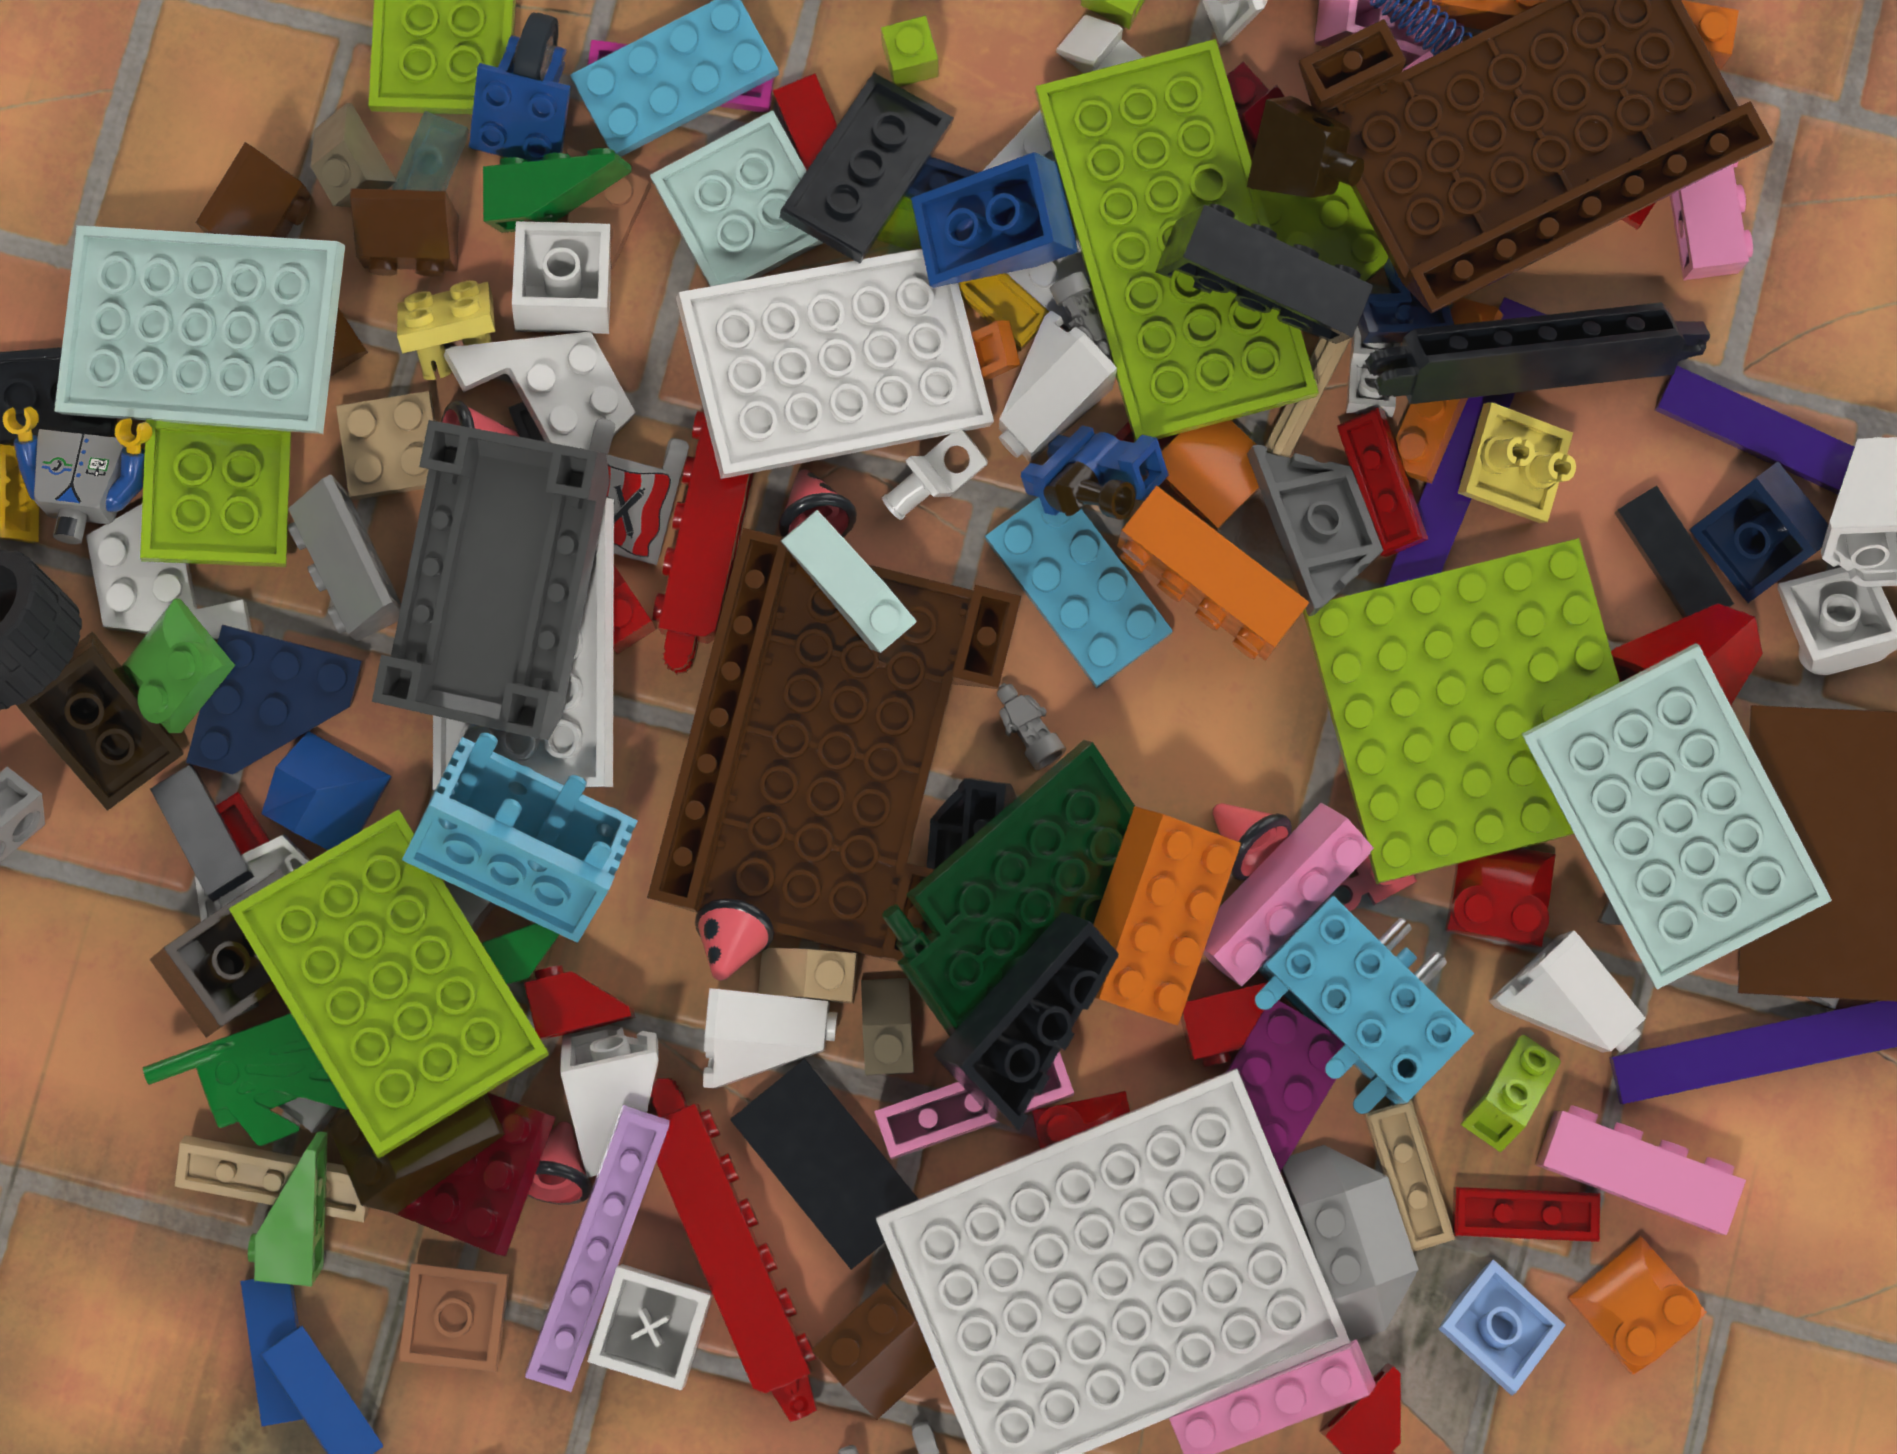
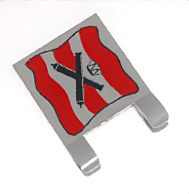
[589,418,689,565]

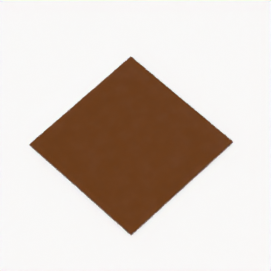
[1738,705,1897,1002]

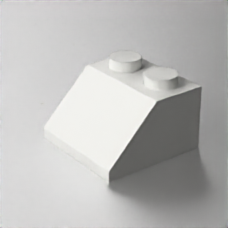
[512,221,611,334]

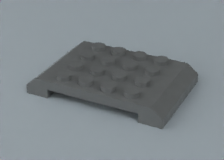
[372,420,610,740]

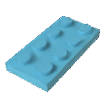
[570,0,779,157]
[985,497,1173,689]

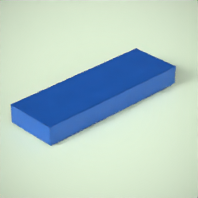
[240,1279,303,1426]
[259,1326,384,1454]

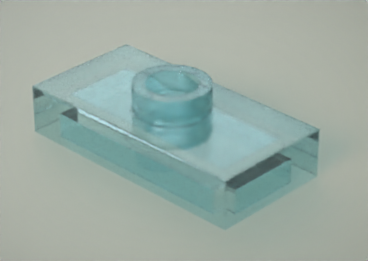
[391,111,470,191]

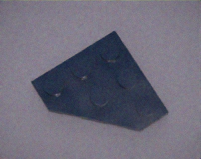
[186,625,363,775]

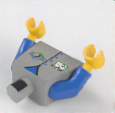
[3,406,153,544]

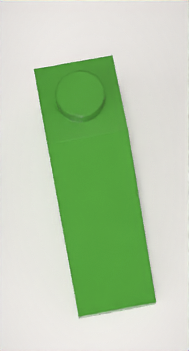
[248,1131,327,1287]

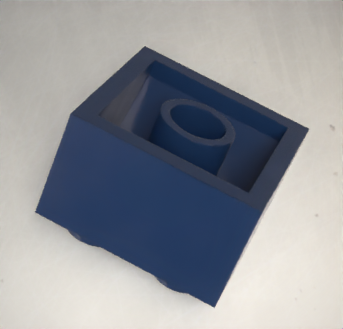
[1689,462,1829,603]

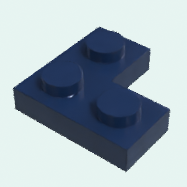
[1358,258,1454,344]

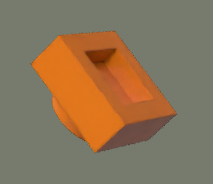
[971,321,1021,380]

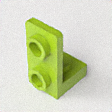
[1461,1035,1561,1153]

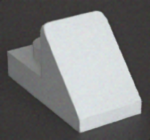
[1056,14,1144,73]

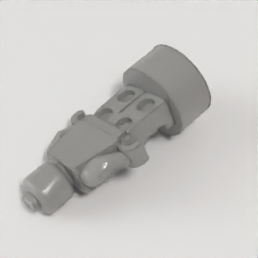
[1049,271,1111,359]
[997,683,1066,770]

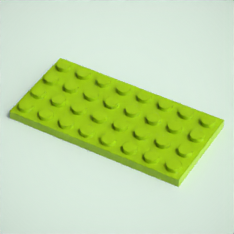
[1035,39,1319,442]

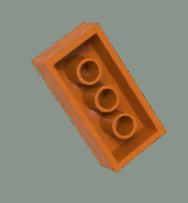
[1117,485,1310,661]
[1093,806,1241,1026]

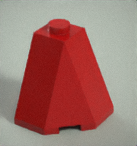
[1611,603,1763,705]

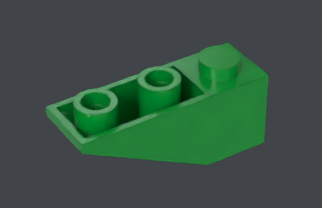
[483,148,632,233]

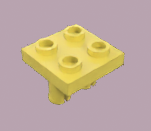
[397,280,495,380]
[1458,402,1576,523]

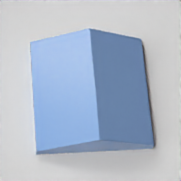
[1438,1259,1565,1396]

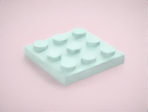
[650,110,823,286]

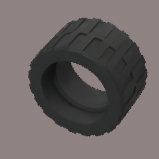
[0,549,82,710]

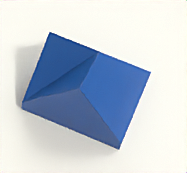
[261,731,392,850]

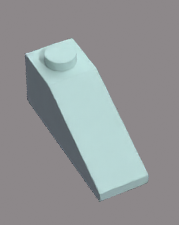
[780,510,917,653]

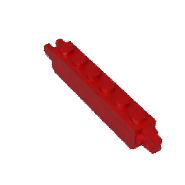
[652,411,754,675]
[650,1077,817,1422]

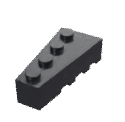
[1155,204,1373,344]
[934,912,1119,1132]

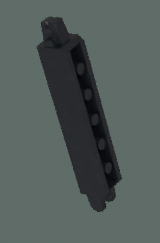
[1365,302,1710,404]

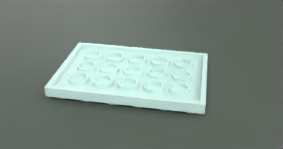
[54,225,345,434]
[1522,643,1832,989]

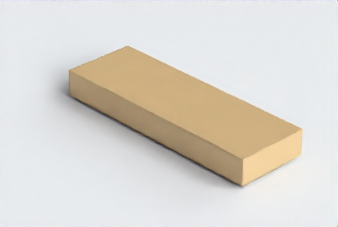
[1364,1100,1455,1252]

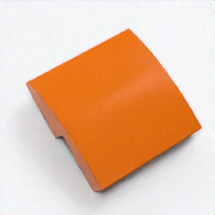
[1161,420,1260,531]

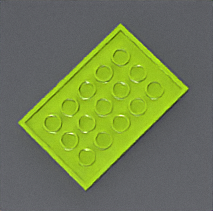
[229,809,549,1159]

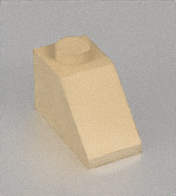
[758,948,858,1004]

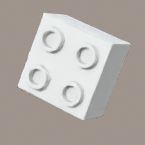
[587,1264,713,1390]

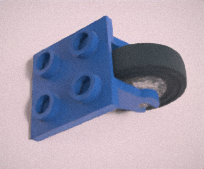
[469,13,571,162]

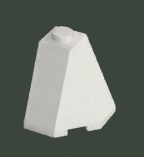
[999,310,1117,463]
[1821,437,1897,587]
[1489,930,1646,1053]
[703,988,838,1089]
[560,1025,658,1177]

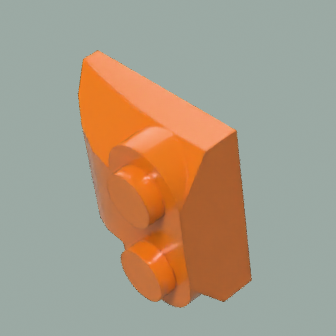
[1567,1236,1707,1375]

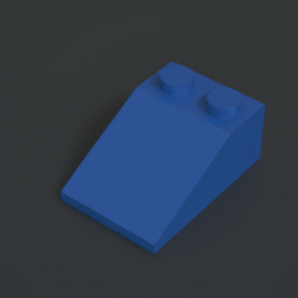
[911,152,1078,288]

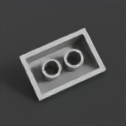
[288,475,401,641]

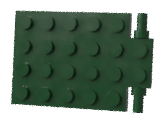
[882,740,1135,1036]

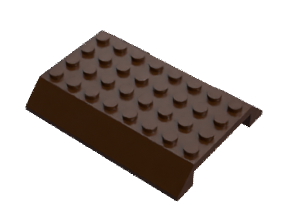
[1298,0,1773,314]
[647,528,1021,962]

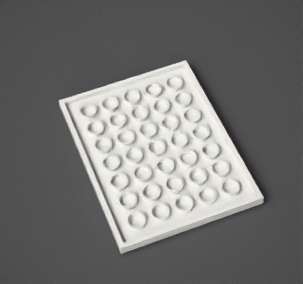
[876,1068,1351,1454]

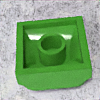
[122,599,235,733]

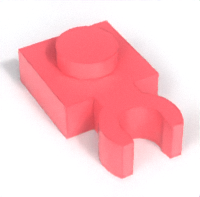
[1340,856,1417,911]

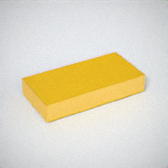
[958,273,1049,351]

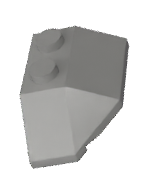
[1281,1145,1419,1342]

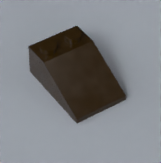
[16,632,184,811]
[150,869,285,1038]
[328,1093,505,1214]

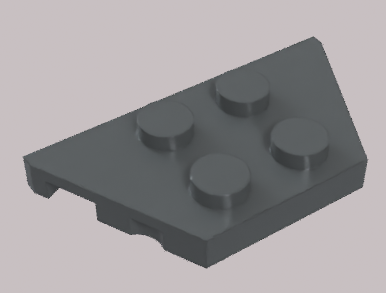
[1247,444,1384,617]

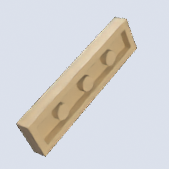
[175,1135,369,1222]

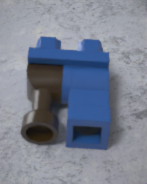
[1021,425,1169,520]

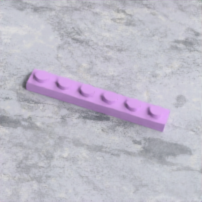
[525,1105,669,1392]

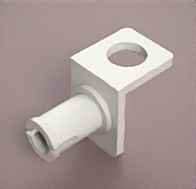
[882,430,988,520]

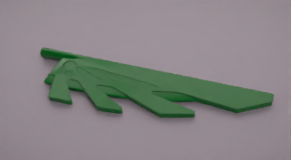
[142,923,560,1146]

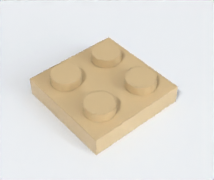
[336,391,435,500]

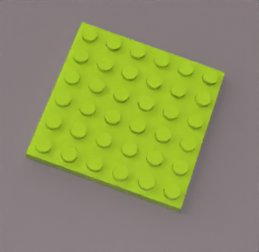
[1303,538,1620,884]

